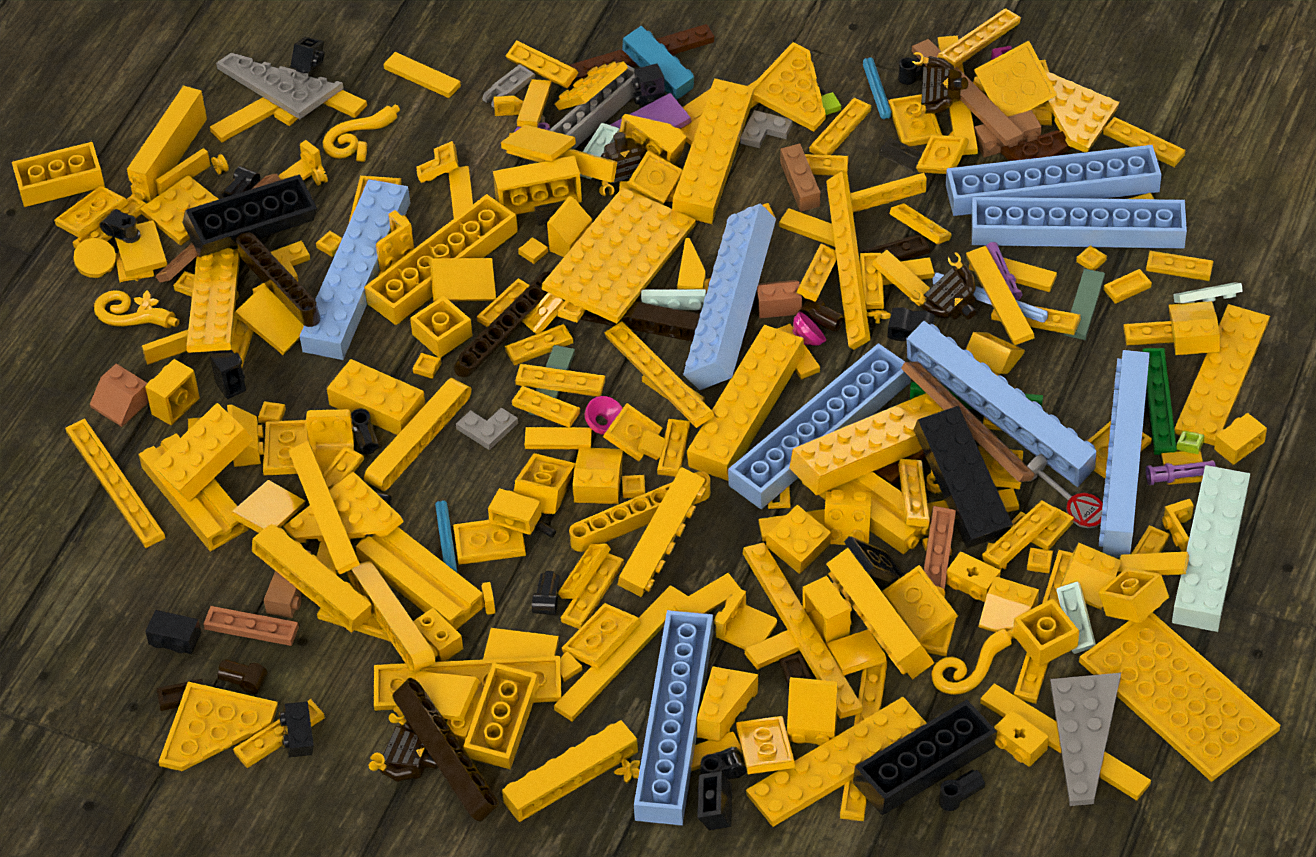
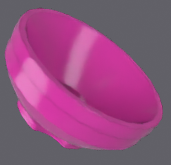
[792,312,826,346]
[585,396,623,434]

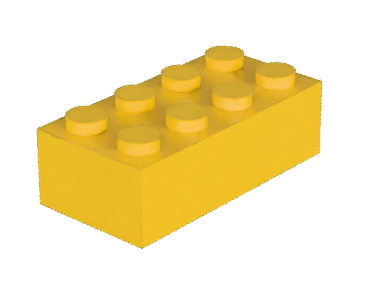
[12,142,105,207]
[493,156,582,214]
[327,359,425,435]
[153,403,254,502]
[464,663,539,770]

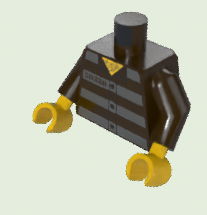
[910,52,968,116]
[599,132,647,196]
[909,252,976,320]
[369,706,438,782]

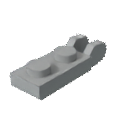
[482,64,535,107]

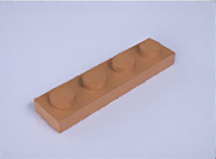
[923,506,956,589]
[203,606,299,646]

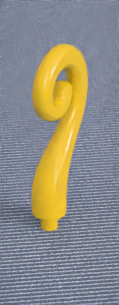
[323,104,400,159]
[94,290,180,328]
[931,629,1015,695]

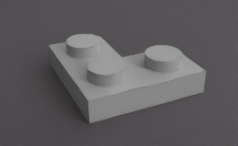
[740,110,793,148]
[456,408,518,450]

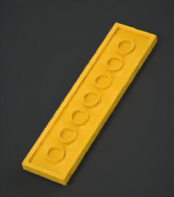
[186,248,240,353]
[1174,304,1270,446]
[374,656,562,711]
[746,697,926,827]

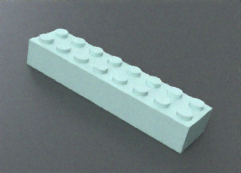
[1172,465,1250,632]

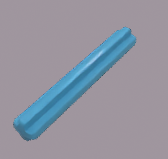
[863,57,891,119]
[435,500,457,573]

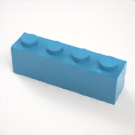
[622,26,694,100]

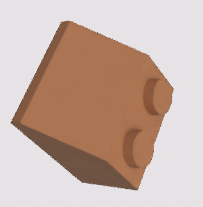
[755,280,802,318]
[90,364,149,427]

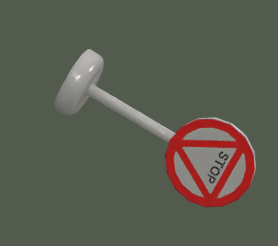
[1027,454,1103,528]

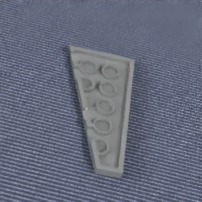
[216,53,344,119]
[1050,673,1121,806]

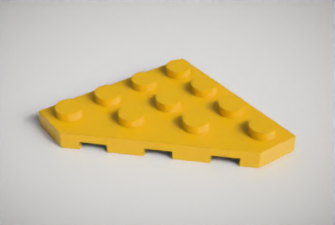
[751,42,826,132]
[1044,71,1119,153]
[283,472,404,543]
[159,682,278,771]

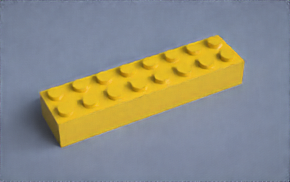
[672,78,754,224]
[364,194,518,325]
[687,325,804,481]
[789,393,944,495]

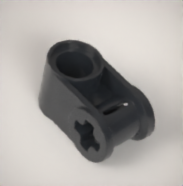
[99,209,141,243]
[700,747,747,780]

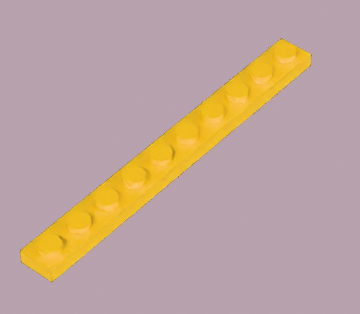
[826,171,871,350]
[743,542,863,719]

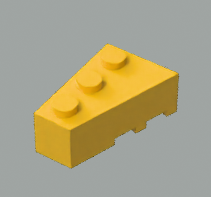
[697,667,758,741]

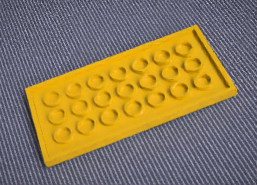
[542,187,696,324]
[1079,612,1281,782]

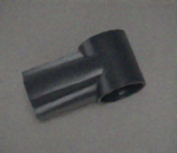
[898,57,926,85]
[221,165,261,198]
[351,408,379,455]
[532,571,560,615]
[939,769,985,811]

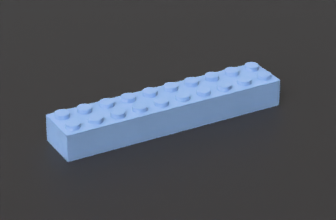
[946,145,1161,216]
[300,179,410,360]
[971,197,1187,248]
[683,204,776,390]
[907,321,1096,488]
[728,343,911,509]
[1099,350,1149,558]
[634,610,713,825]

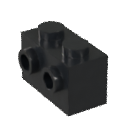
[290,36,325,73]
[632,63,665,108]
[210,349,246,400]
[145,610,202,654]
[279,701,314,758]
[698,771,732,830]

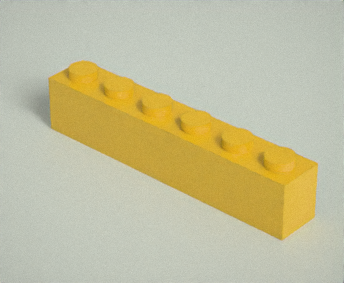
[617,467,706,597]
[252,523,372,633]
[502,720,638,822]

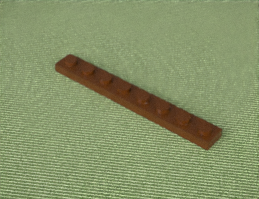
[569,24,714,85]

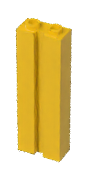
[127,86,207,202]
[139,433,248,552]
[802,472,932,555]
[356,527,485,630]

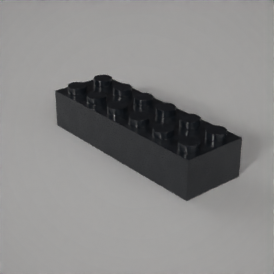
[182,174,317,257]
[913,405,1013,548]
[853,699,997,816]

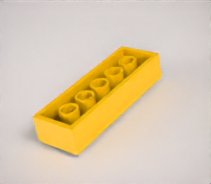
[826,548,935,680]

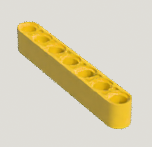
[364,378,472,491]
[569,471,711,552]
[347,560,435,672]

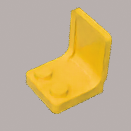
[306,409,355,474]

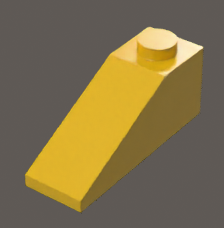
[677,238,709,293]

